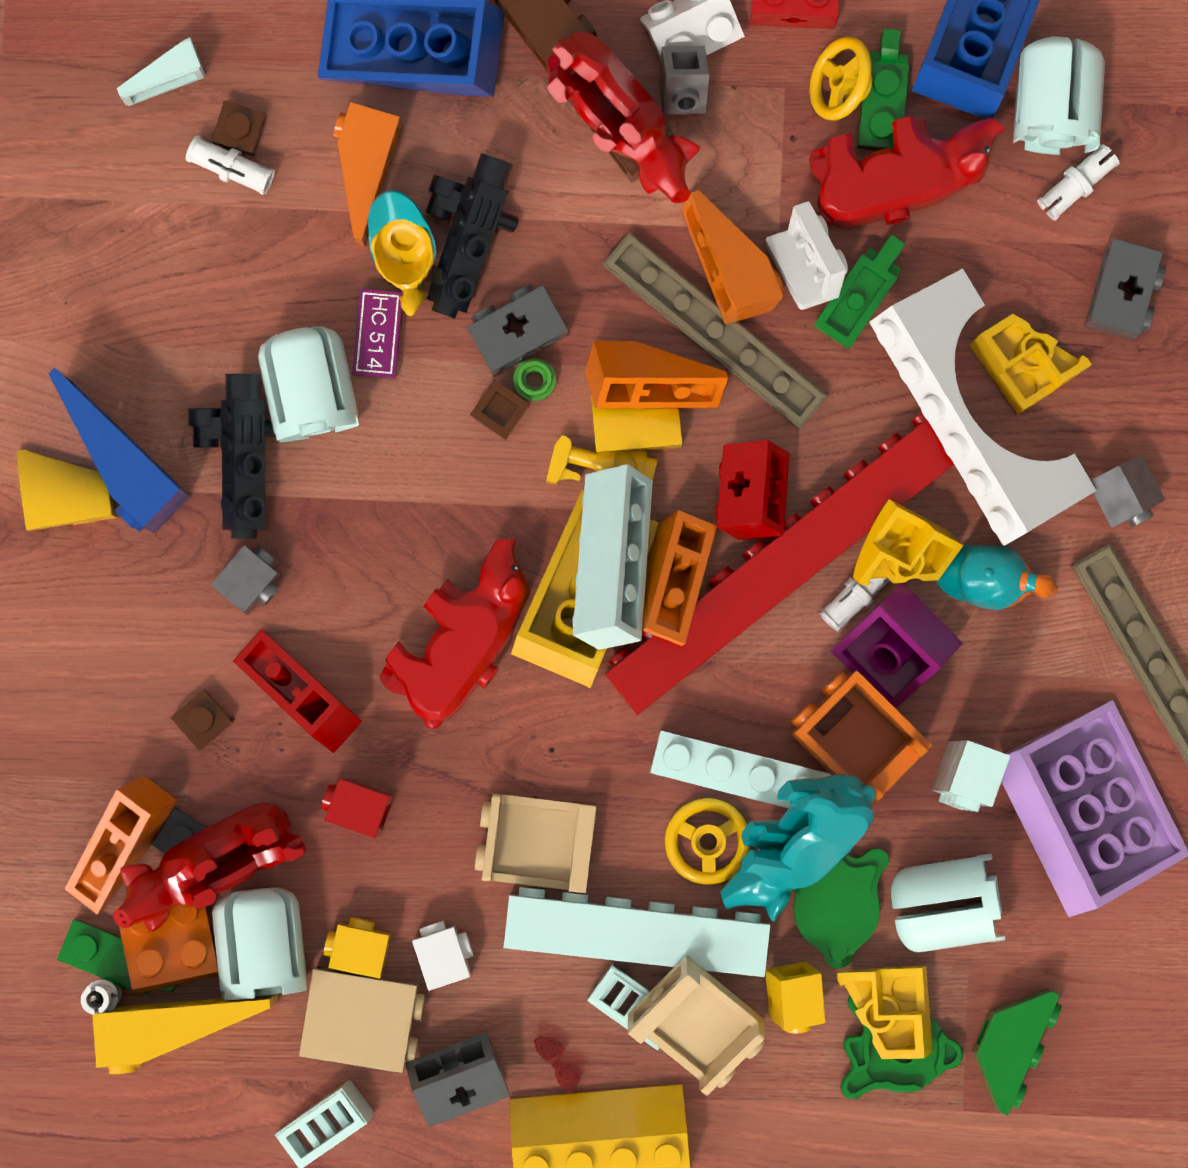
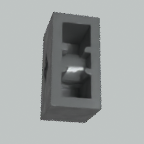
[1084,238,1166,341]
[467,285,568,377]
[405,1032,510,1127]

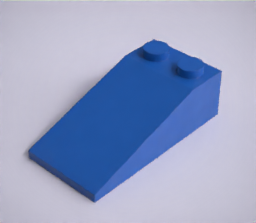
[318,0,505,97]
[912,0,1040,119]
[49,367,191,533]

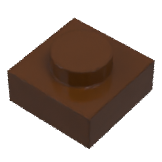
[212,101,266,156]
[470,379,530,441]
[171,689,233,750]

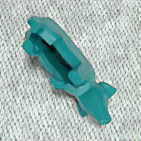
[720,774,876,922]

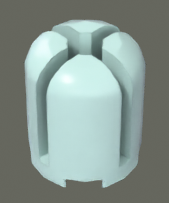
[1013,36,1105,155]
[258,326,359,443]
[891,854,1006,953]
[212,887,307,1000]

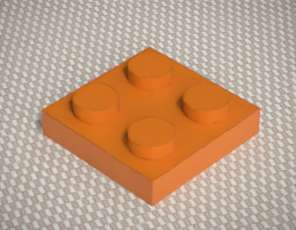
[115,905,218,994]

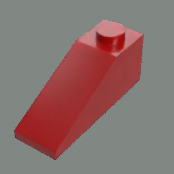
[233,629,363,753]

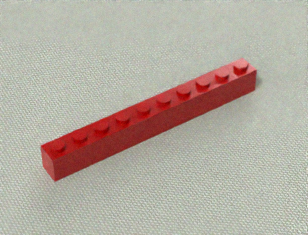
[605,413,954,715]

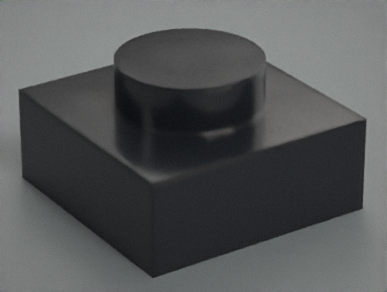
[152,808,207,853]

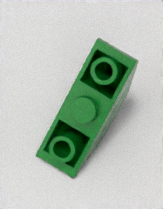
[972,988,1062,1116]

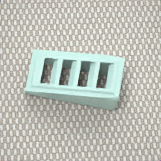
[117,37,206,106]
[587,963,659,1050]
[275,1080,374,1168]

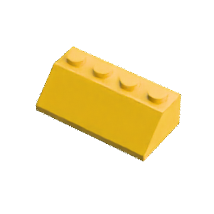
[509,1084,690,1168]

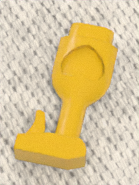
[546,435,658,485]

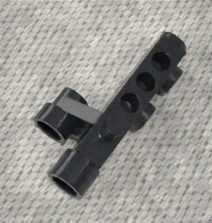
[425,153,519,319]
[188,374,276,539]

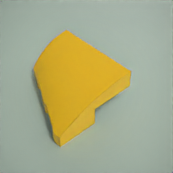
[969,314,1092,415]
[590,392,682,454]
[17,450,117,531]
[853,499,964,585]
[837,966,933,1059]

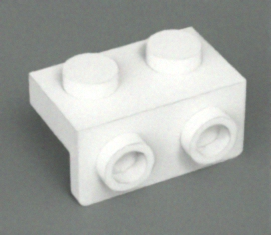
[640,0,745,61]
[765,201,848,310]

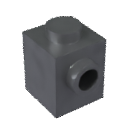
[659,45,709,115]
[1091,454,1165,528]
[211,545,282,615]

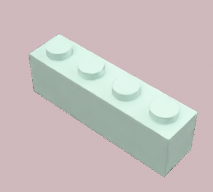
[572,464,653,650]
[649,731,831,808]
[931,740,1010,812]

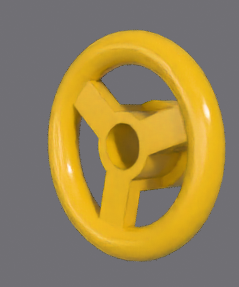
[809,36,872,121]
[665,798,751,885]

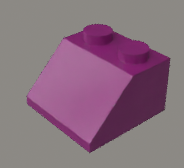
[831,583,963,708]

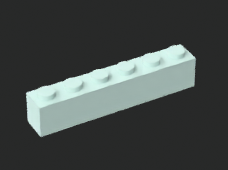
[503,887,770,977]

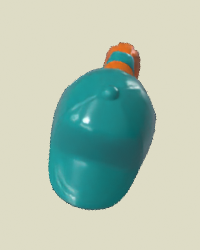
[936,544,1058,610]

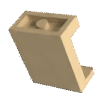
[475,793,596,893]
[628,955,765,1096]
[299,967,425,1073]

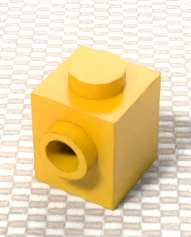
[323,917,392,979]
[765,961,825,1034]

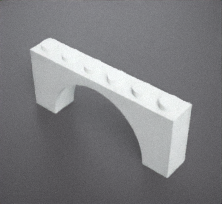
[869,268,1097,546]

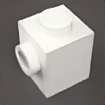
[412,920,474,991]

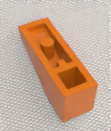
[333,102,402,247]
[681,190,783,325]
[585,341,728,408]
[643,510,717,646]
[65,775,177,915]

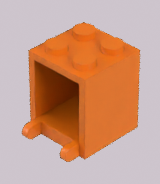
[790,670,932,806]

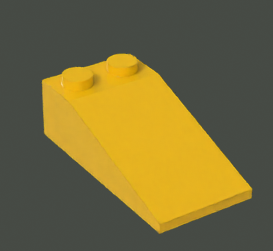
[511,490,659,688]
[92,994,279,1074]

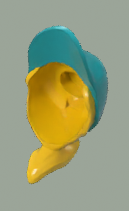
[368,190,437,316]

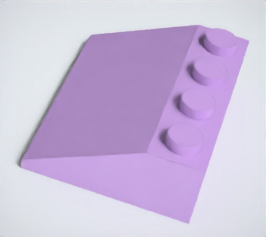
[1001,700,1188,917]

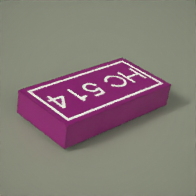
[352,289,403,379]

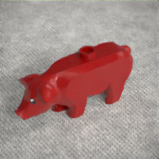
[547,31,700,204]
[809,116,1005,228]
[379,539,530,729]
[113,803,306,932]

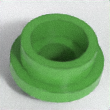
[513,358,556,401]

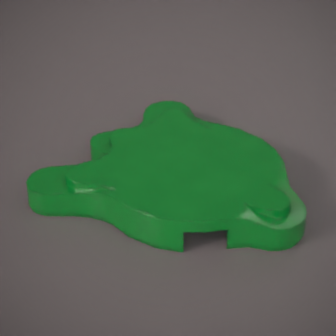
[793,848,889,968]
[840,995,963,1100]

